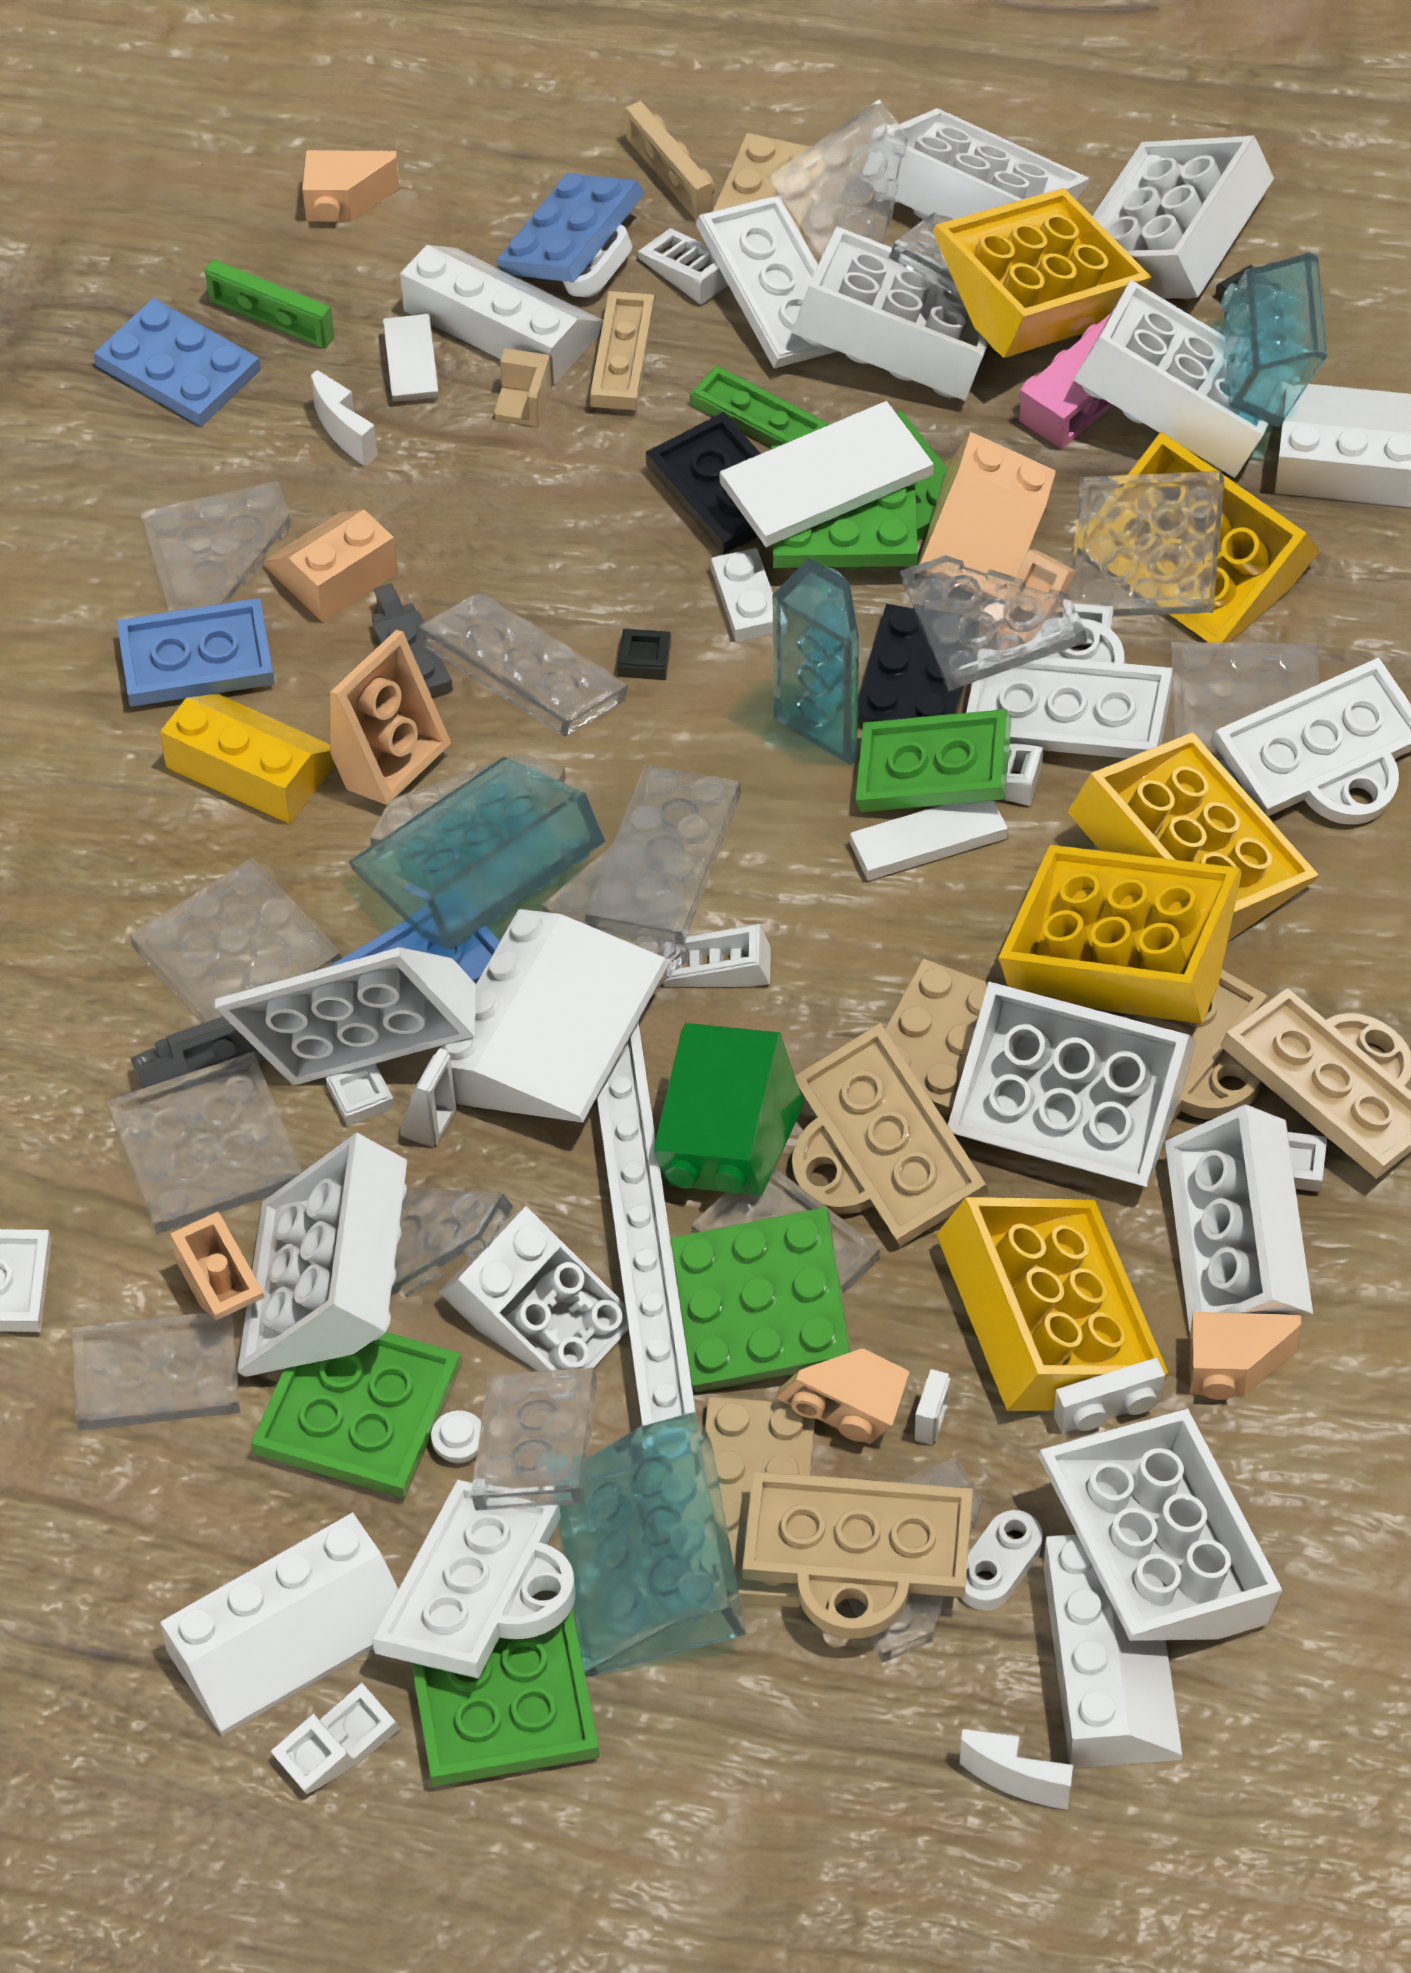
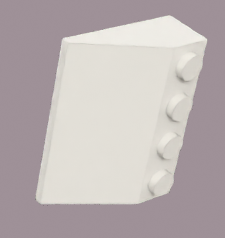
[861,108,1090,223]
[1092,136,1274,299]
[791,227,988,401]
[1073,280,1290,478]
[1275,382,1411,508]
[440,909,669,1123]
[215,947,477,1086]
[948,982,1196,1188]
[237,1132,407,1377]
[1038,1409,1283,1641]

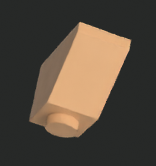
[302,150,400,222]
[170,1211,265,1320]
[1189,1312,1301,1400]

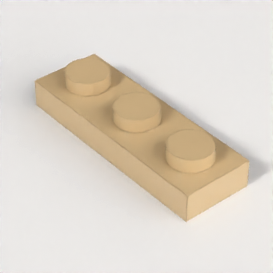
[625,100,715,221]
[590,291,655,411]

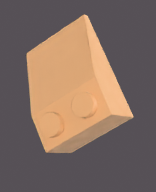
[916,432,1056,608]
[330,629,451,805]

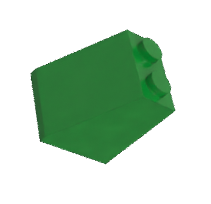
[654,1023,804,1196]

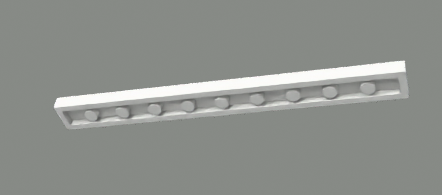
[597,1022,700,1454]

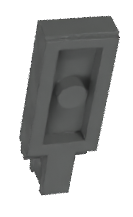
[371,583,453,697]
[131,1016,266,1088]

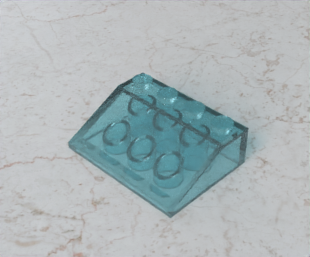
[349,756,605,950]
[553,1412,746,1677]

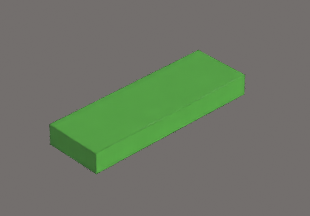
[205,259,334,348]
[690,365,830,448]

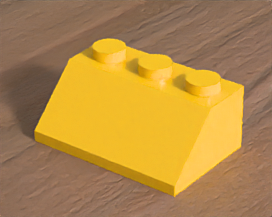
[160,694,335,824]

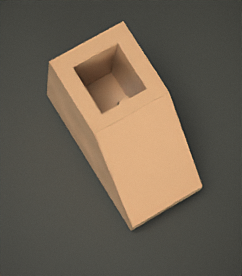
[776,1348,910,1444]

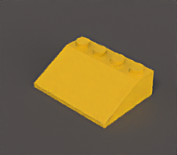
[933,188,1152,358]
[1073,432,1320,651]
[1067,732,1318,941]
[998,845,1241,1024]
[936,1197,1169,1411]

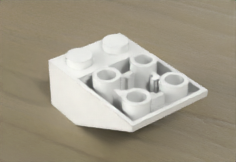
[439,1206,629,1393]

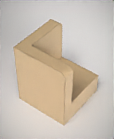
[494,348,552,427]

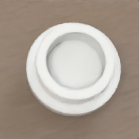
[431,1410,485,1464]

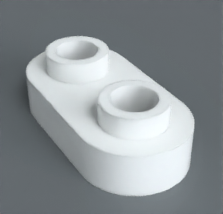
[563,224,632,298]
[961,1510,1043,1611]

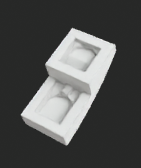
[383,314,439,402]
[311,370,378,467]
[271,1683,401,1794]
[960,1729,1073,1810]

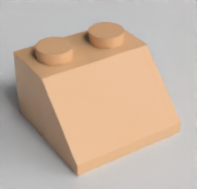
[264,509,398,623]

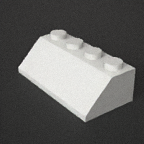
[400,245,603,386]
[1165,1104,1313,1331]
[160,1512,398,1736]
[1043,1534,1183,1769]

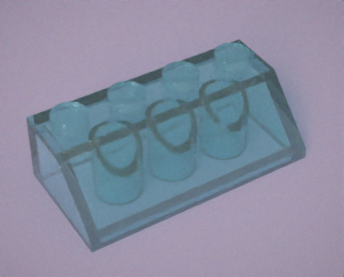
[1220,253,1327,428]
[772,558,859,766]

